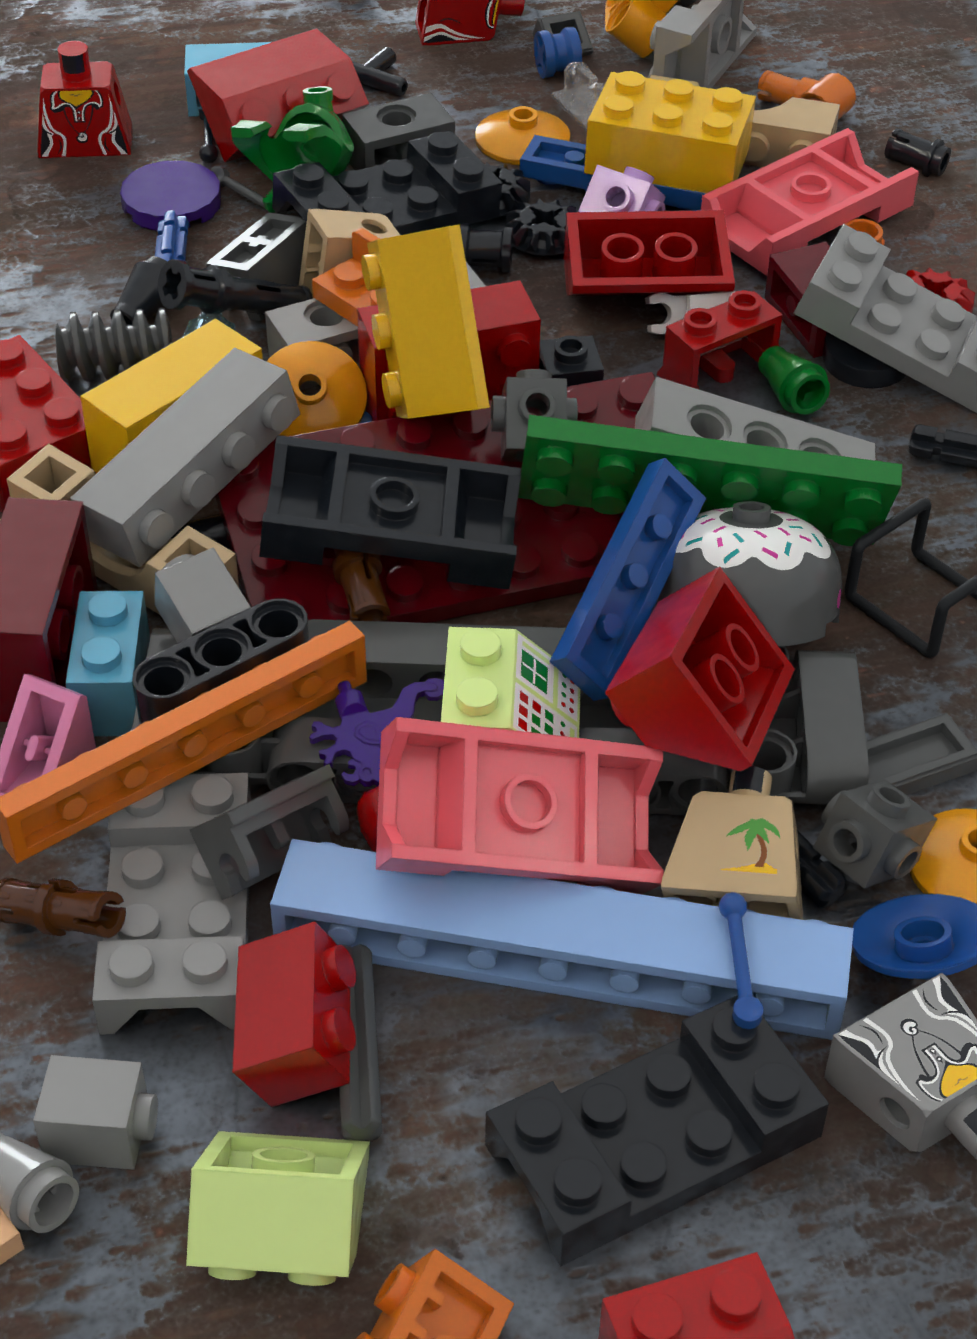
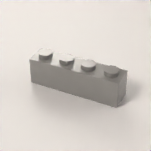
[70,347,300,567]

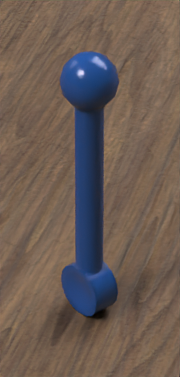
[719,892,764,1029]

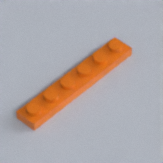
[0,620,367,864]

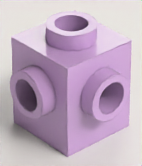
[578,164,666,212]

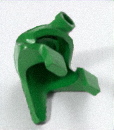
[231,86,354,213]

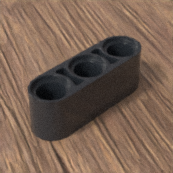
[133,599,309,724]

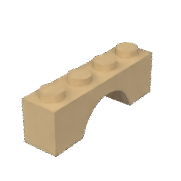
[650,75,840,167]
[7,443,239,615]

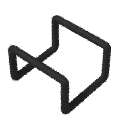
[844,498,977,658]

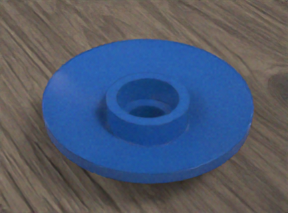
[852,894,977,980]

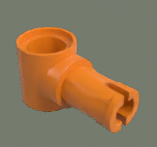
[757,70,856,120]

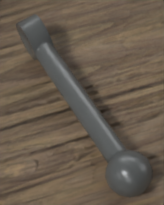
[211,166,287,215]

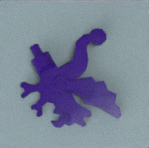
[309,678,444,787]

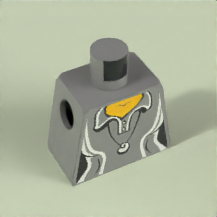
[824,973,977,1160]

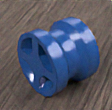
[534,26,582,79]

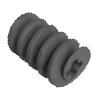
[55,308,172,383]

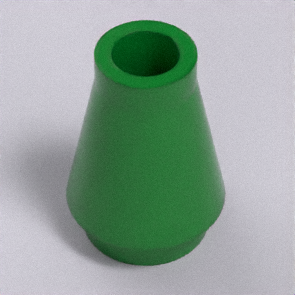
[758,346,830,415]

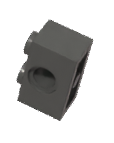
[342,93,455,170]

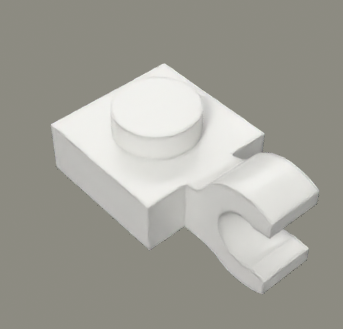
[645,291,736,334]

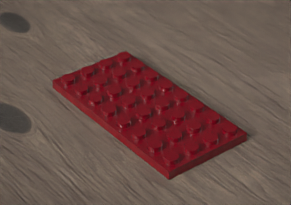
[215,372,655,623]

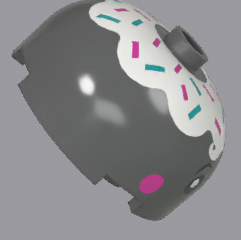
[651,501,842,647]

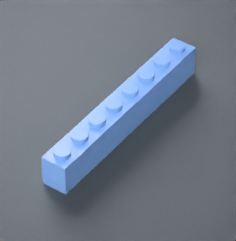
[270,839,854,1040]

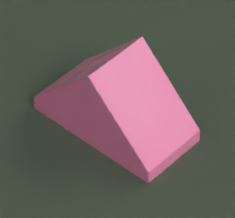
[0,674,96,796]

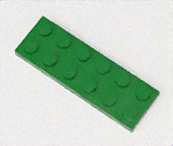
[518,415,902,546]

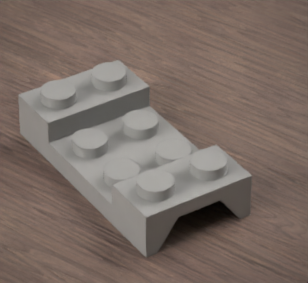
[648,0,756,88]
[793,224,977,413]
[92,773,251,1035]

